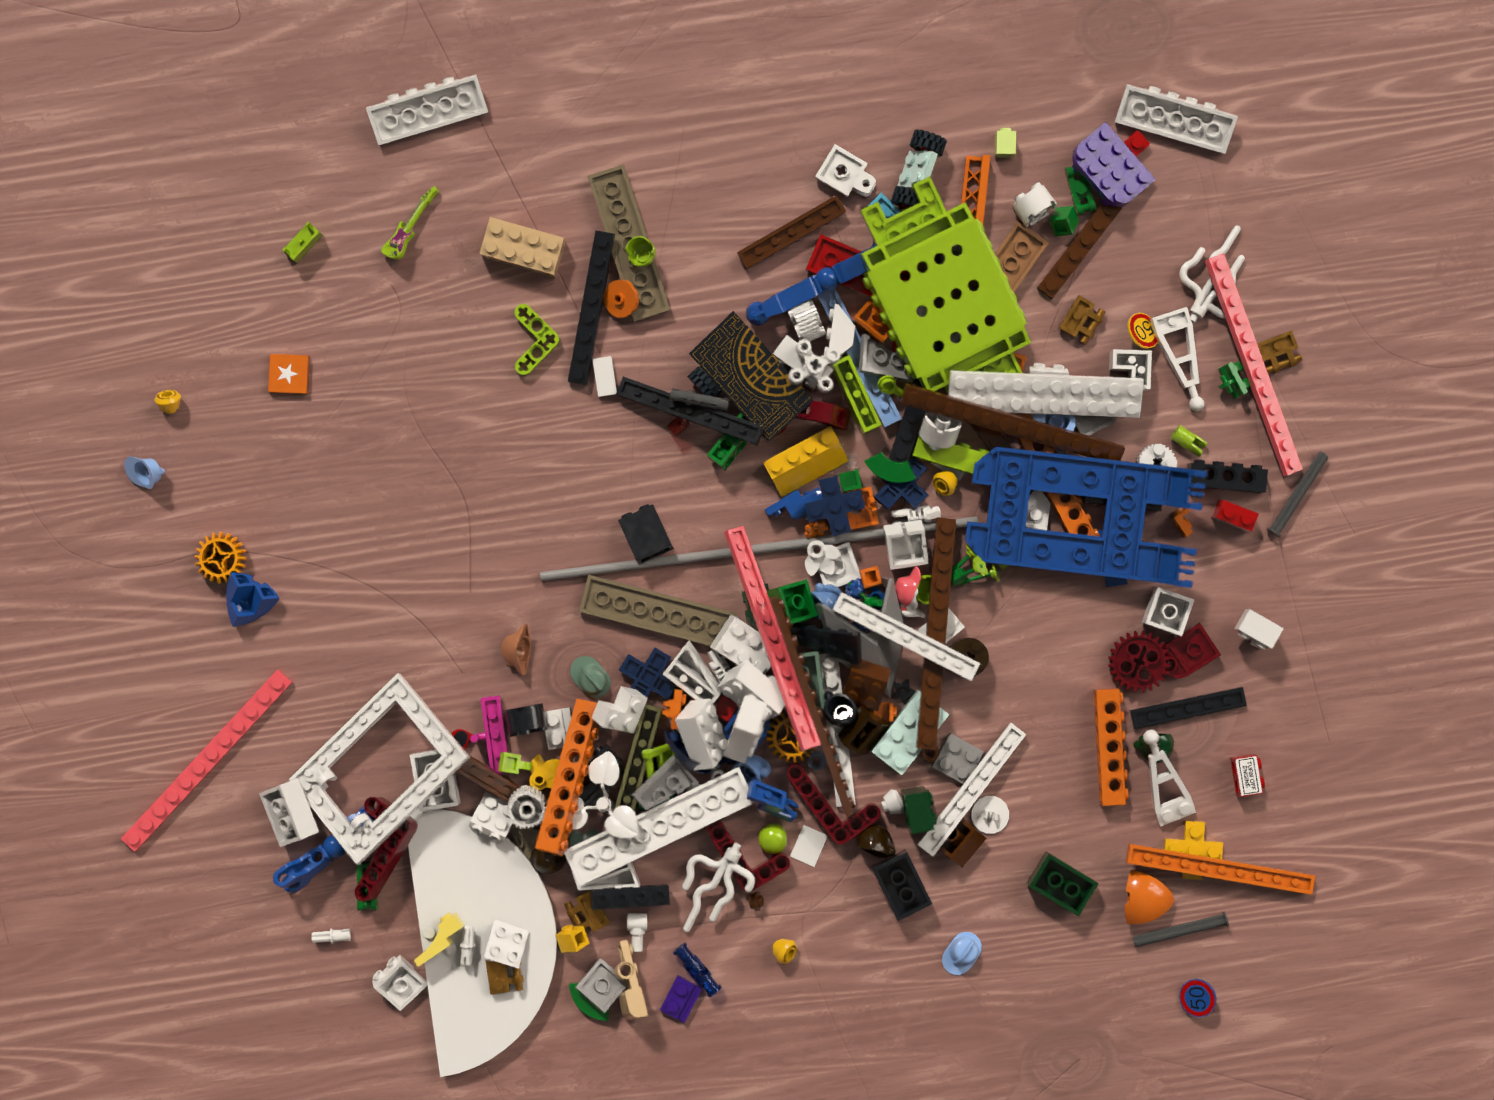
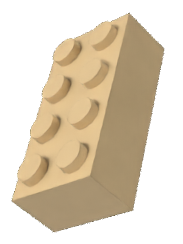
[479,217,566,278]

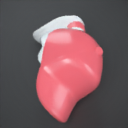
[895,566,925,618]

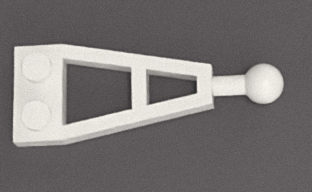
[1150,307,1205,412]
[1143,730,1196,827]

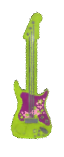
[381,187,439,260]

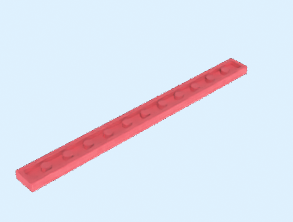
[1205,253,1303,476]
[724,526,821,751]
[121,669,293,852]

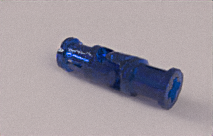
[672,942,722,998]

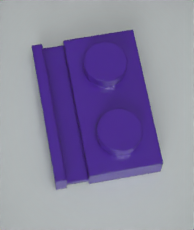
[660,975,702,1023]

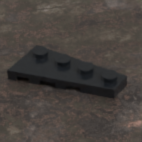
[791,623,862,666]

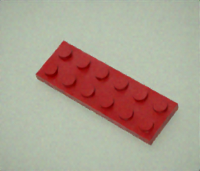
[806,234,910,298]

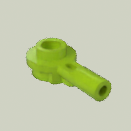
[877,375,903,398]

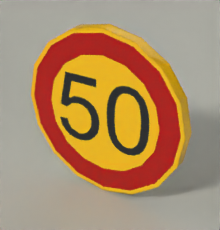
[1127,313,1158,349]

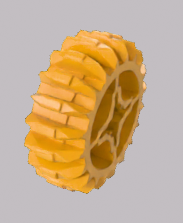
[194,532,247,584]
[767,713,815,763]

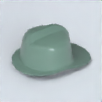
[570,656,611,698]

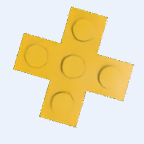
[1164,820,1223,880]

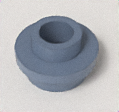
[807,751,826,771]

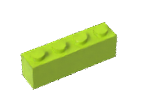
[830,355,882,435]
[911,434,990,475]

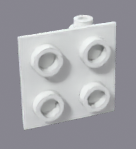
[484,920,529,969]

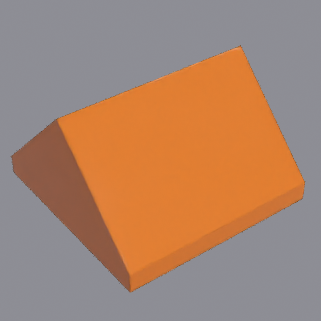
[852,299,889,344]

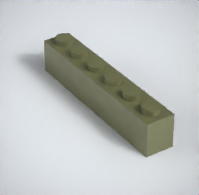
[614,703,664,812]

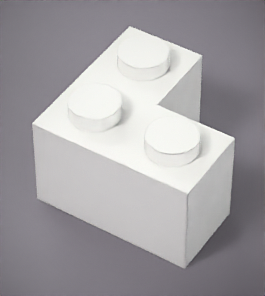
[1109,349,1152,391]
[1234,609,1284,650]
[592,686,648,733]

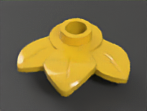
[529,754,559,790]

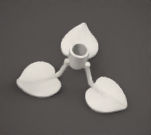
[558,752,639,838]

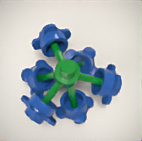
[839,578,885,633]

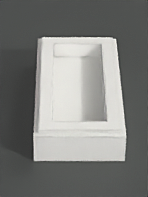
[592,356,617,397]

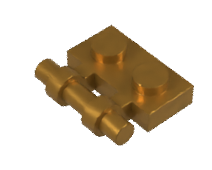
[1058,295,1106,345]
[1257,330,1303,374]
[564,890,611,935]
[485,958,524,995]

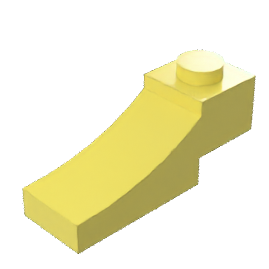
[414,912,464,967]

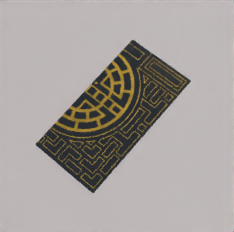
[689,311,813,442]

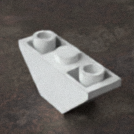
[824,304,855,358]

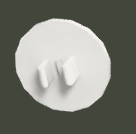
[971,796,1009,834]

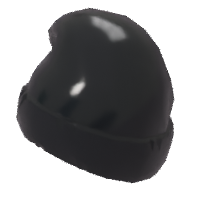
[824,691,857,727]

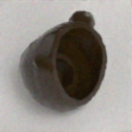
[857,825,896,858]
[531,835,567,874]

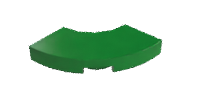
[864,452,916,483]
[569,982,609,1021]

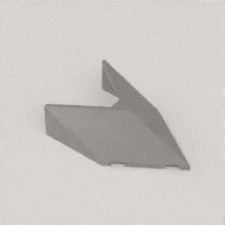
[815,577,904,698]

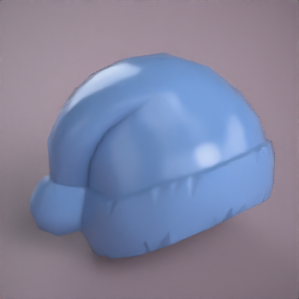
[811,583,842,620]
[732,755,771,787]

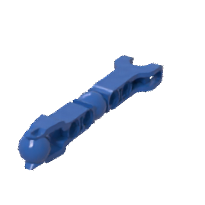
[746,240,876,326]

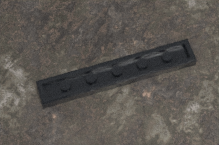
[1129,687,1247,729]

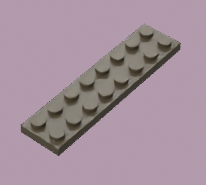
[588,164,671,322]
[579,575,737,646]

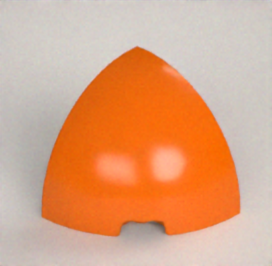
[1125,870,1175,924]

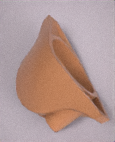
[501,624,531,675]

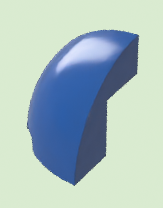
[226,572,279,627]

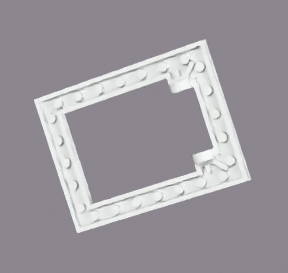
[289,673,470,865]

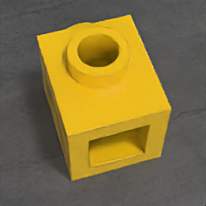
[555,924,589,953]

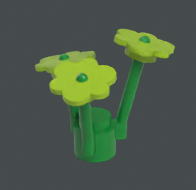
[951,544,1000,587]

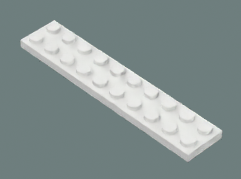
[948,371,1144,418]
[564,767,755,886]

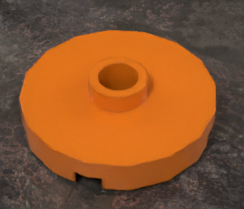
[604,279,639,318]

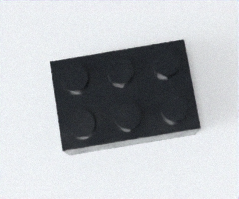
[871,849,932,921]

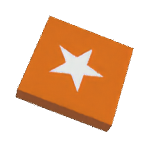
[268,354,309,394]

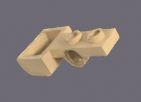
[614,940,648,1020]

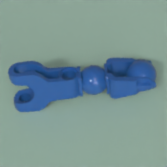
[273,807,376,894]

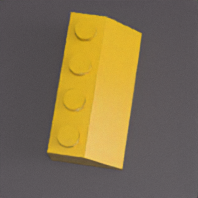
[763,426,849,498]

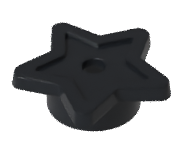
[891,679,916,704]

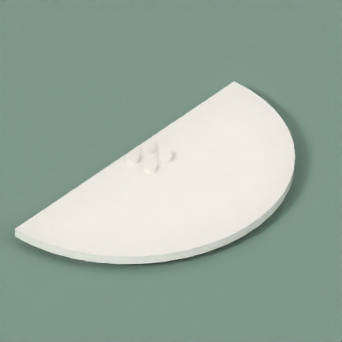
[405,808,557,1077]

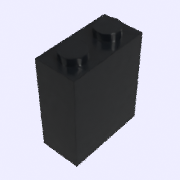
[618,504,674,565]

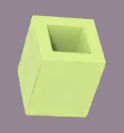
[994,128,1016,158]

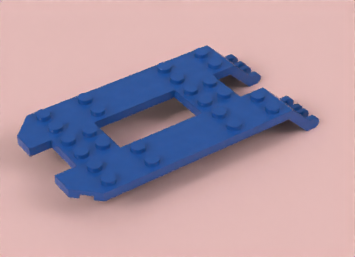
[965,447,1207,588]

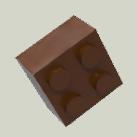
[843,660,891,712]

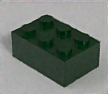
[901,786,937,834]
[1026,851,1099,917]

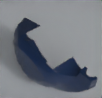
[664,730,737,775]

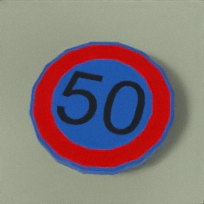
[1179,979,1217,1018]

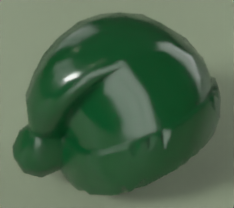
[1134,733,1174,764]

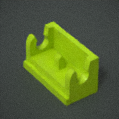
[282,222,323,263]

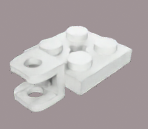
[815,144,876,197]

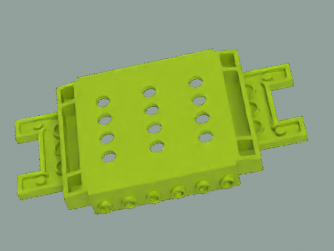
[859,176,1031,395]

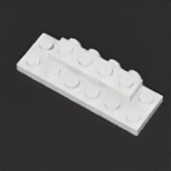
[366,74,488,145]
[1115,84,1238,154]

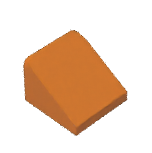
[859,566,882,589]

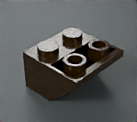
[838,706,890,755]

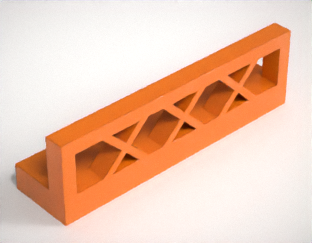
[961,155,991,225]

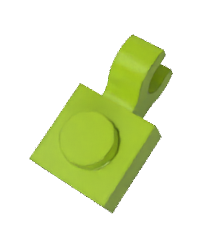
[498,752,533,774]

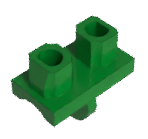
[1218,362,1251,399]

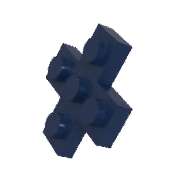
[874,457,929,511]
[804,476,865,536]
[619,647,677,700]

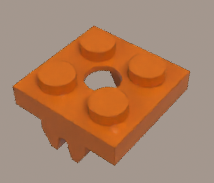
[841,487,879,530]
[662,688,687,729]

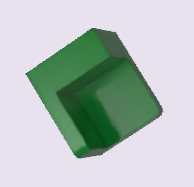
[1049,206,1079,237]
[838,469,862,492]

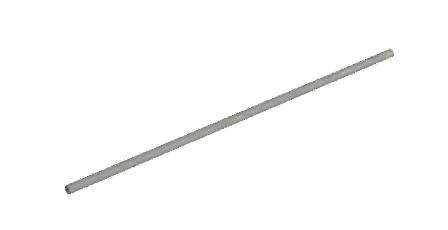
[540,516,978,581]

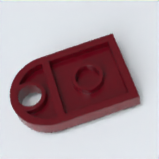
[1162,622,1221,679]

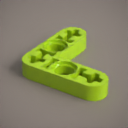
[514,304,560,376]

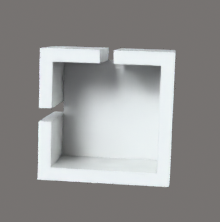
[883,520,928,570]

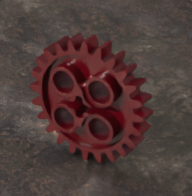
[1108,631,1171,693]

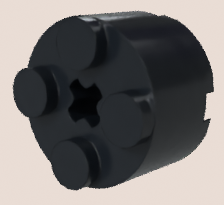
[505,703,547,737]

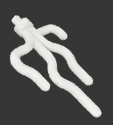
[1179,225,1245,323]
[682,843,755,933]

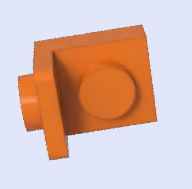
[1170,508,1193,537]
[869,702,897,722]

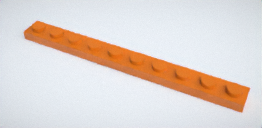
[1125,843,1315,895]

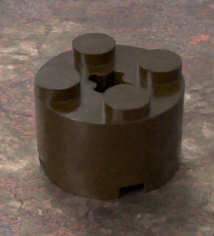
[951,637,989,676]

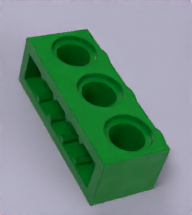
[707,412,749,471]

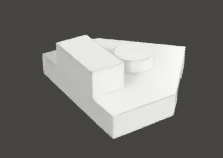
[1026,490,1051,530]

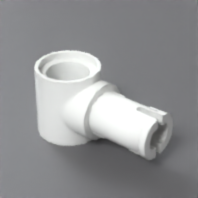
[627,913,647,952]

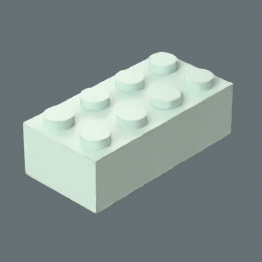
[871,690,949,775]

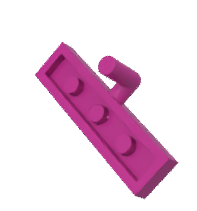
[470,695,508,773]

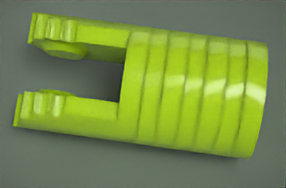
[1170,425,1207,457]

